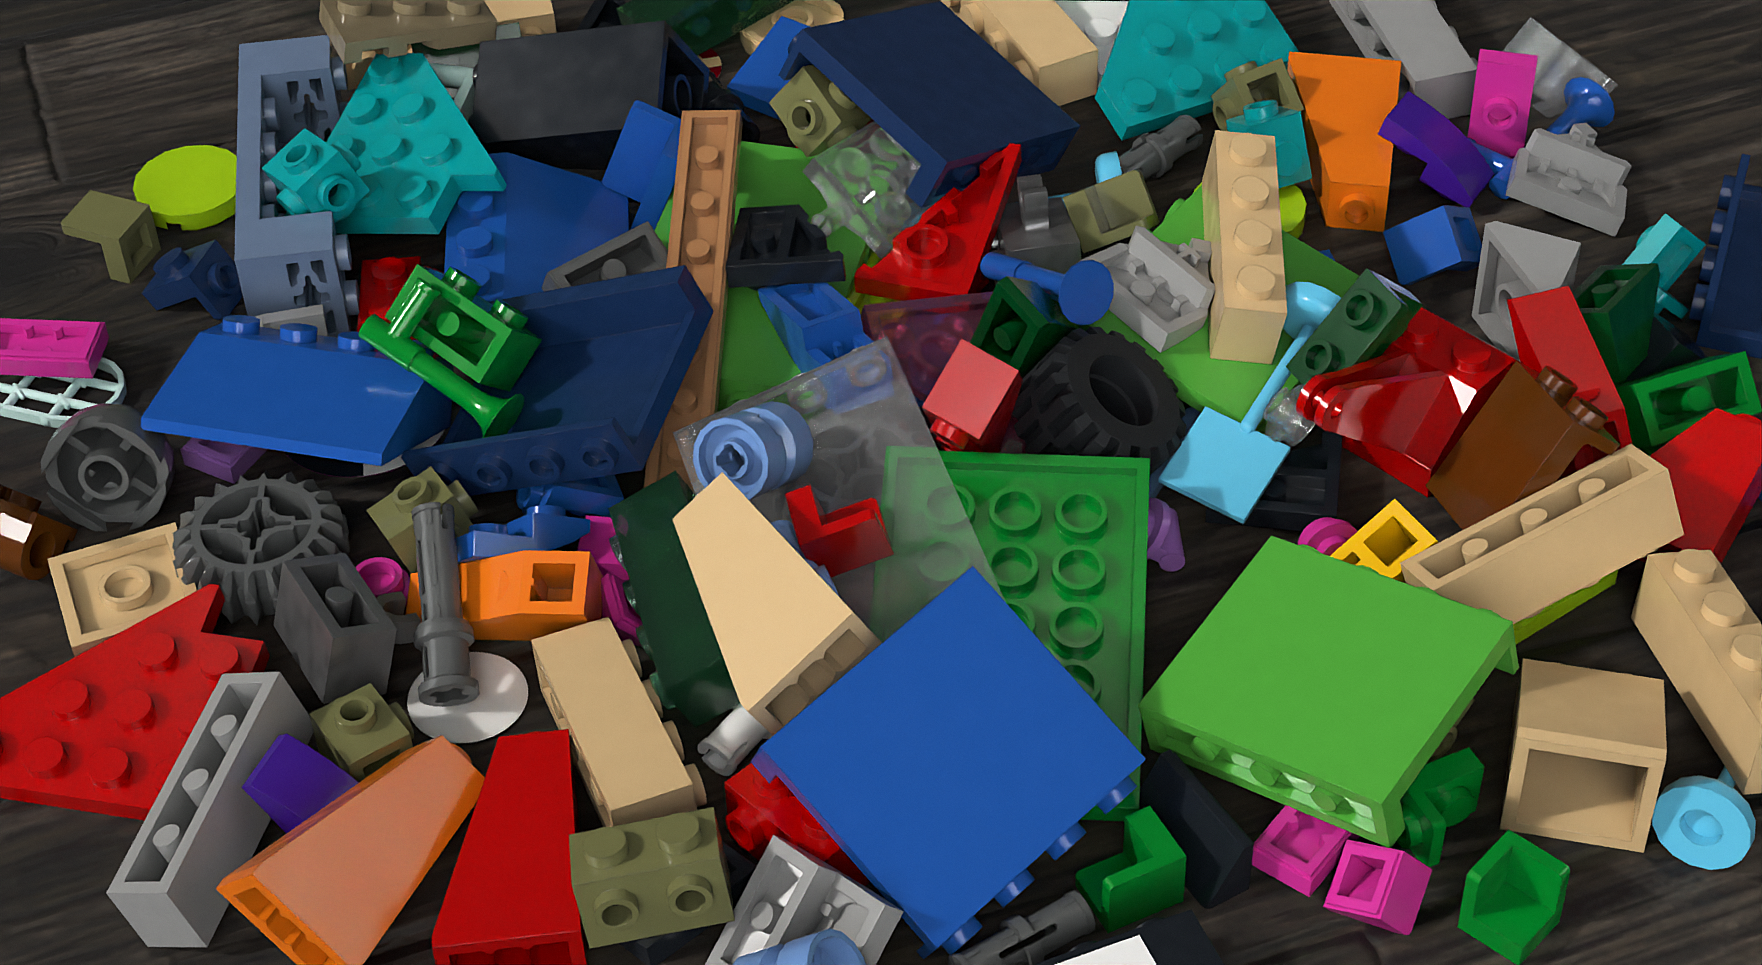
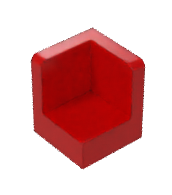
[785,485,894,577]

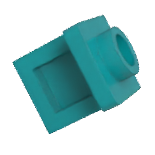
[1226,100,1312,188]
[1622,213,1706,319]

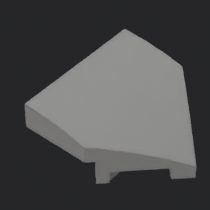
[1506,123,1632,237]
[1079,226,1215,353]

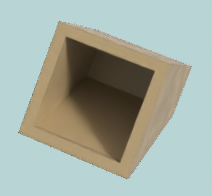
[1500,658,1667,853]

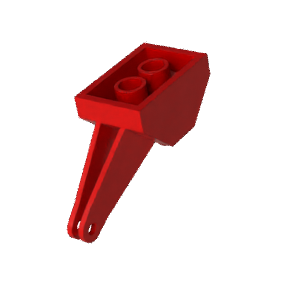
[1296,307,1520,498]

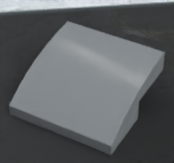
[705,835,904,965]

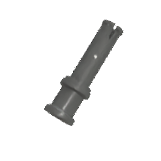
[411,502,480,707]

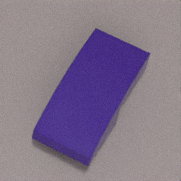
[1378,91,1494,208]
[241,734,359,834]

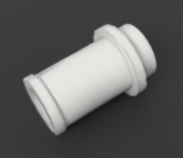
[698,696,773,776]

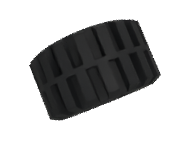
[1012,326,1186,475]

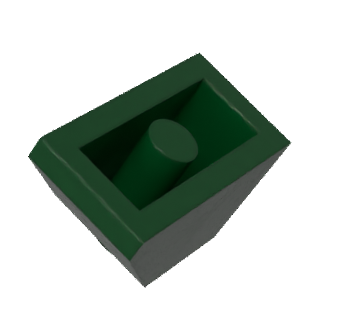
[1572,263,1660,385]
[970,276,1077,379]

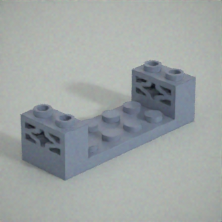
[234,35,360,338]

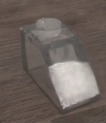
[1503,17,1618,118]

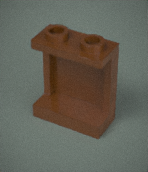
[1426,360,1620,530]

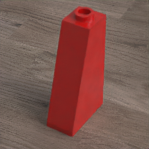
[432,729,588,965]

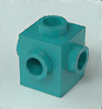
[262,128,370,224]

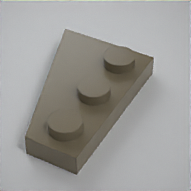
[319,0,497,64]

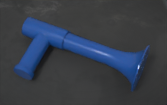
[1468,77,1615,199]
[980,252,1114,326]

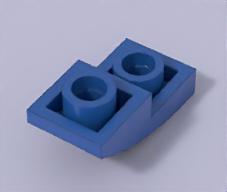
[455,505,590,564]

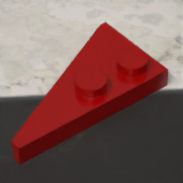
[854,143,1022,313]

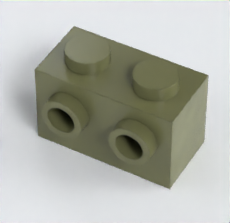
[569,807,735,949]

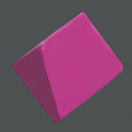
[1323,840,1433,935]

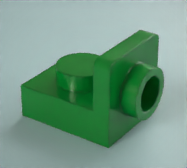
[1396,747,1485,868]

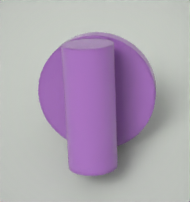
[1147,498,1185,572]

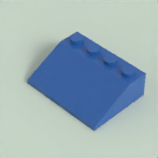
[444,152,629,302]
[141,315,454,466]

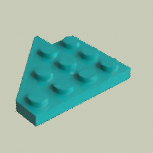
[1095,0,1299,141]
[284,53,507,234]

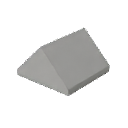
[1472,221,1581,360]

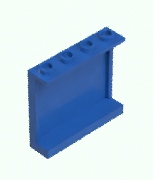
[751,566,1146,959]

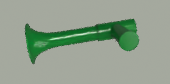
[359,277,524,438]

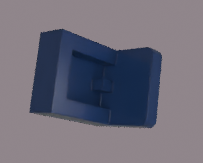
[142,240,243,321]

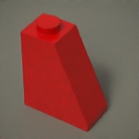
[1638,408,1762,564]

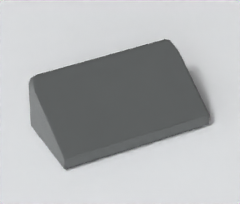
[541,221,668,291]

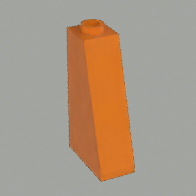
[1287,51,1401,232]
[216,735,485,965]

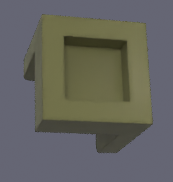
[1063,169,1160,253]
[61,190,161,284]

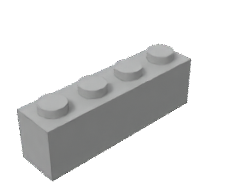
[1329,0,1478,119]
[106,672,314,948]

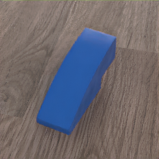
[758,282,896,418]

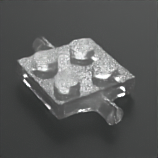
[802,121,932,259]

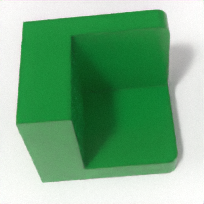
[1075,806,1187,933]
[1457,829,1570,965]

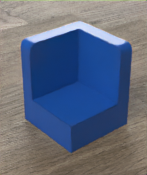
[1383,205,1482,285]

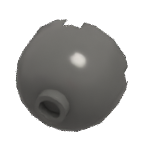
[40,403,175,531]

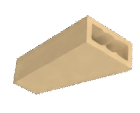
[672,472,882,735]

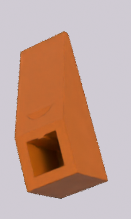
[405,550,603,641]

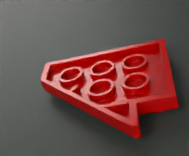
[0,584,270,821]

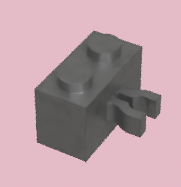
[990,174,1081,285]
[274,553,421,704]

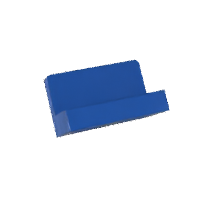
[602,100,681,230]

